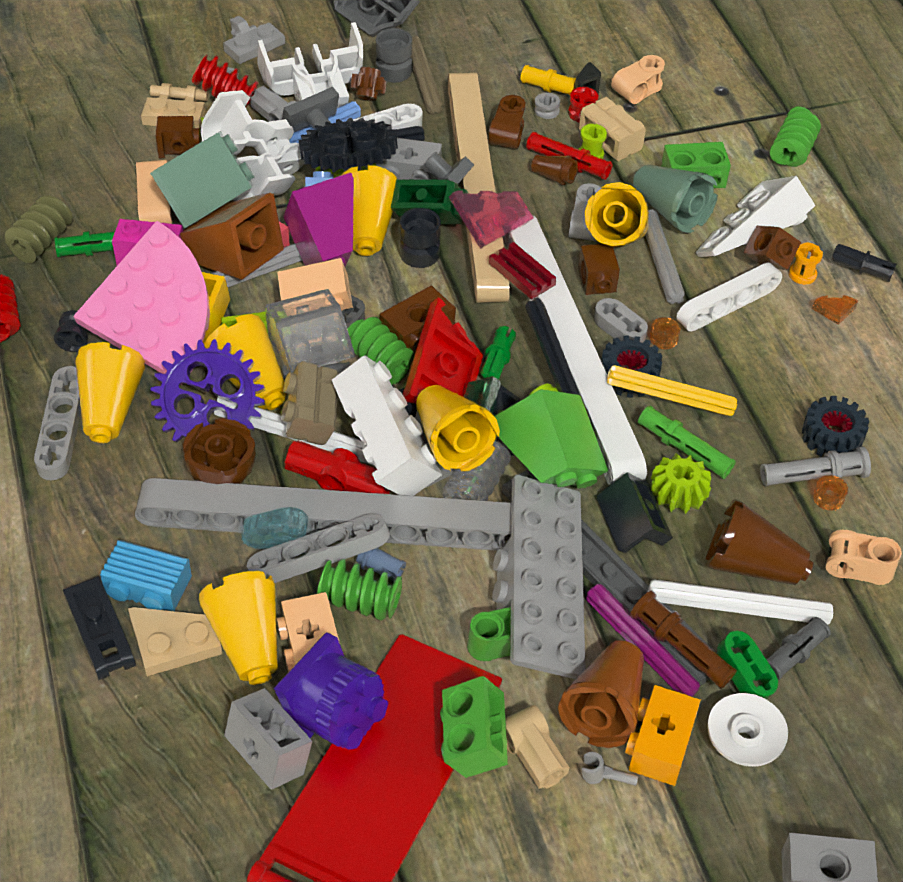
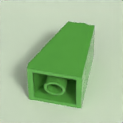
[494,389,608,489]

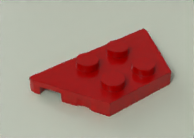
[403,297,483,404]

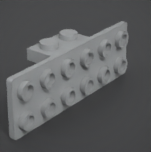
[492,475,585,679]

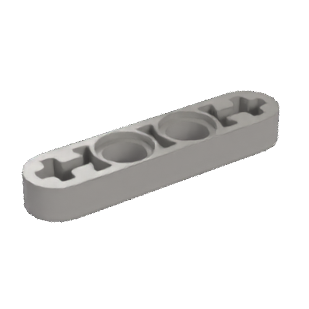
[34,366,81,481]
[247,514,390,583]

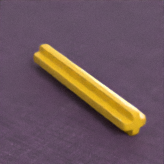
[607,365,737,416]

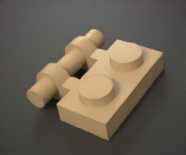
[141,83,209,128]

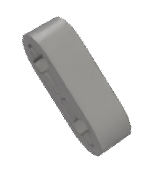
[594,298,648,343]

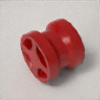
[568,87,599,123]

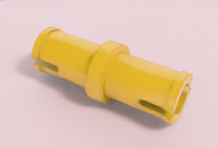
[520,65,576,95]

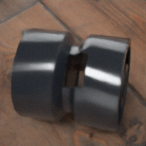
[400,208,441,268]

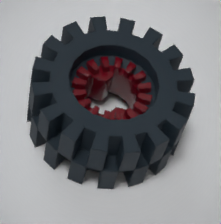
[601,335,663,398]
[802,396,869,457]

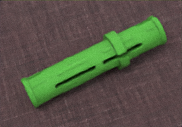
[638,405,736,479]

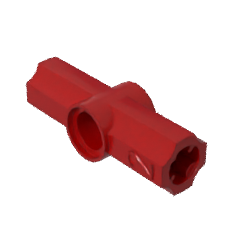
[284,440,391,494]

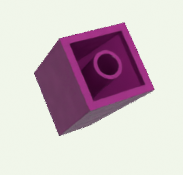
[283,173,354,266]

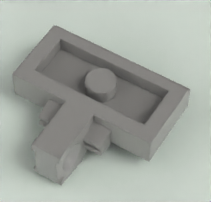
[223,16,285,64]

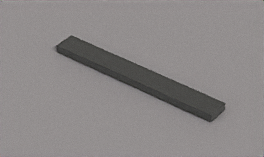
[502,469,715,686]

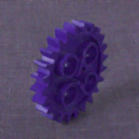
[151,339,265,443]

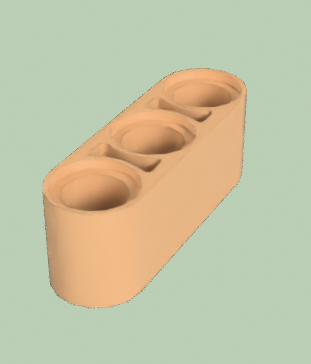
[136,160,172,224]

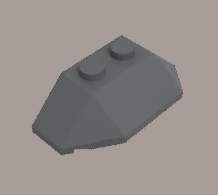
[334,0,420,37]

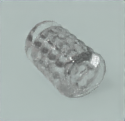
[443,441,511,501]

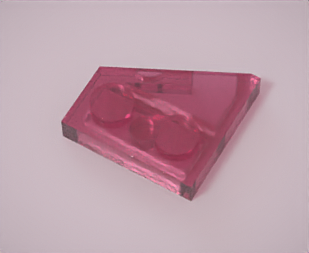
[449,191,534,249]

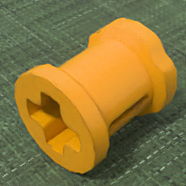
[789,242,823,285]

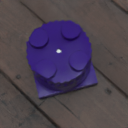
[274,632,388,750]

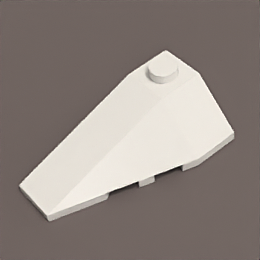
[696,176,815,257]

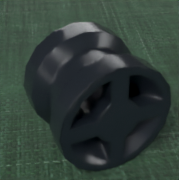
[54,310,91,352]

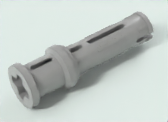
[760,446,871,487]

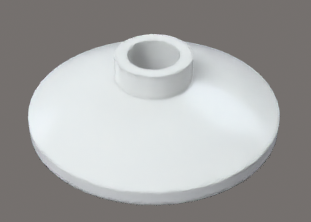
[707,693,788,767]

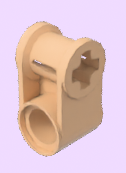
[611,55,665,104]
[826,529,902,585]

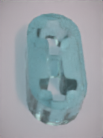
[241,507,308,549]

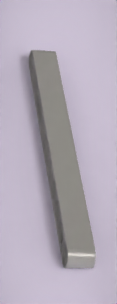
[135,478,512,551]

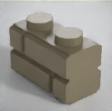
[281,361,338,445]

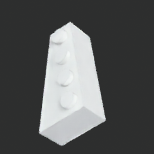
[332,355,443,496]

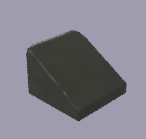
[575,62,601,95]

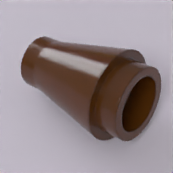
[531,155,578,185]

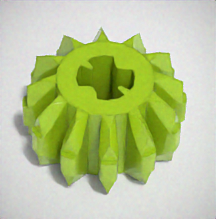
[651,453,711,514]

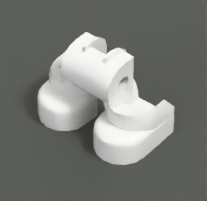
[257,22,363,108]
[201,90,304,201]

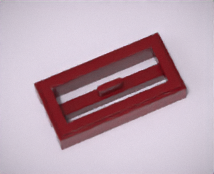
[489,242,556,300]

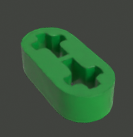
[717,631,778,700]

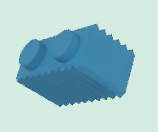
[100,540,192,611]

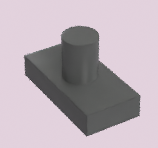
[282,87,339,132]
[423,152,474,184]

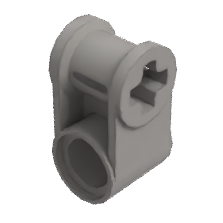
[568,183,602,242]

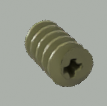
[5,195,73,263]

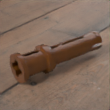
[630,590,737,689]

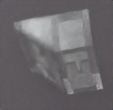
[265,289,355,373]

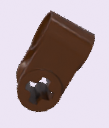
[488,95,526,149]

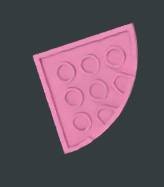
[73,221,210,385]

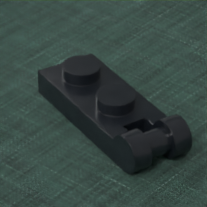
[63,576,136,681]

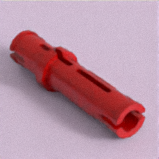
[526,132,613,180]

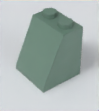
[150,131,255,228]

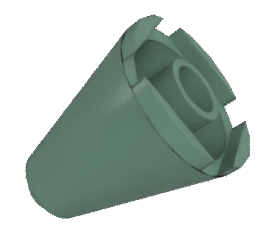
[633,165,718,233]

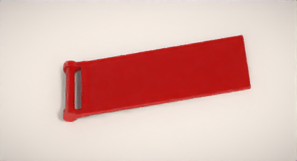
[247,634,502,882]

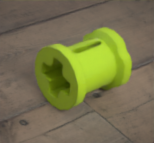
[579,124,607,159]

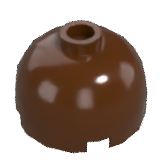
[183,418,256,484]

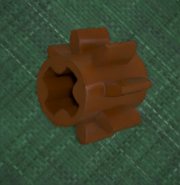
[350,67,387,101]

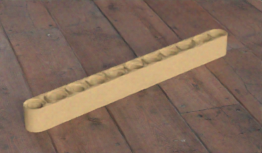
[448,72,509,303]

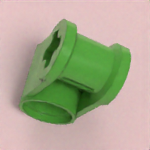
[467,607,511,661]

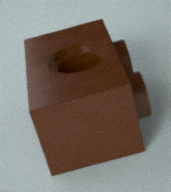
[379,285,456,353]

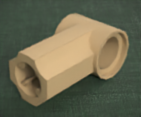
[505,705,570,789]

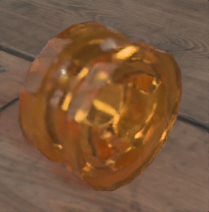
[649,317,681,349]
[813,475,848,511]

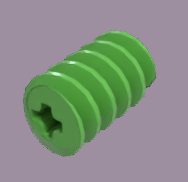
[770,106,821,167]
[344,316,414,385]
[317,559,402,621]

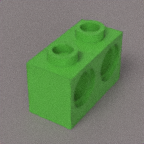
[661,142,731,188]
[440,676,508,778]

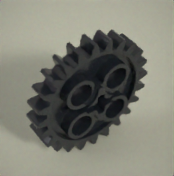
[299,118,398,172]

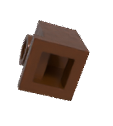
[155,116,201,159]

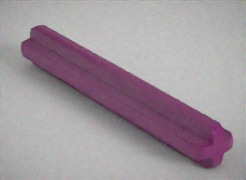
[586,584,700,697]

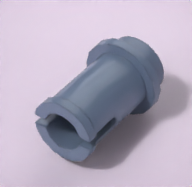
[356,547,406,582]

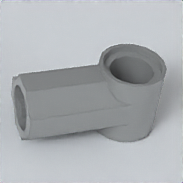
[250,86,297,122]

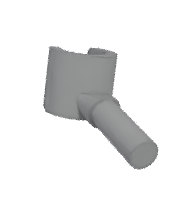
[581,752,638,786]

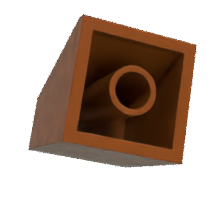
[180,193,284,280]

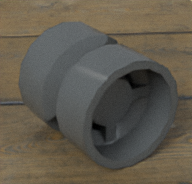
[376,28,412,83]

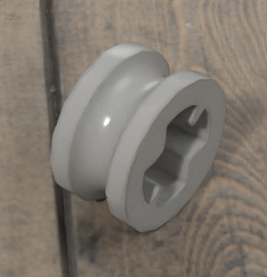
[534,93,560,119]

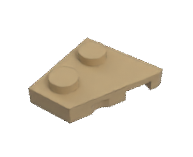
[128,607,222,676]

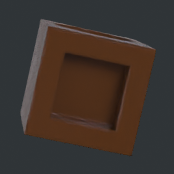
[743,225,801,270]
[578,244,620,295]

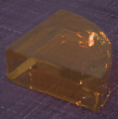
[812,295,858,325]

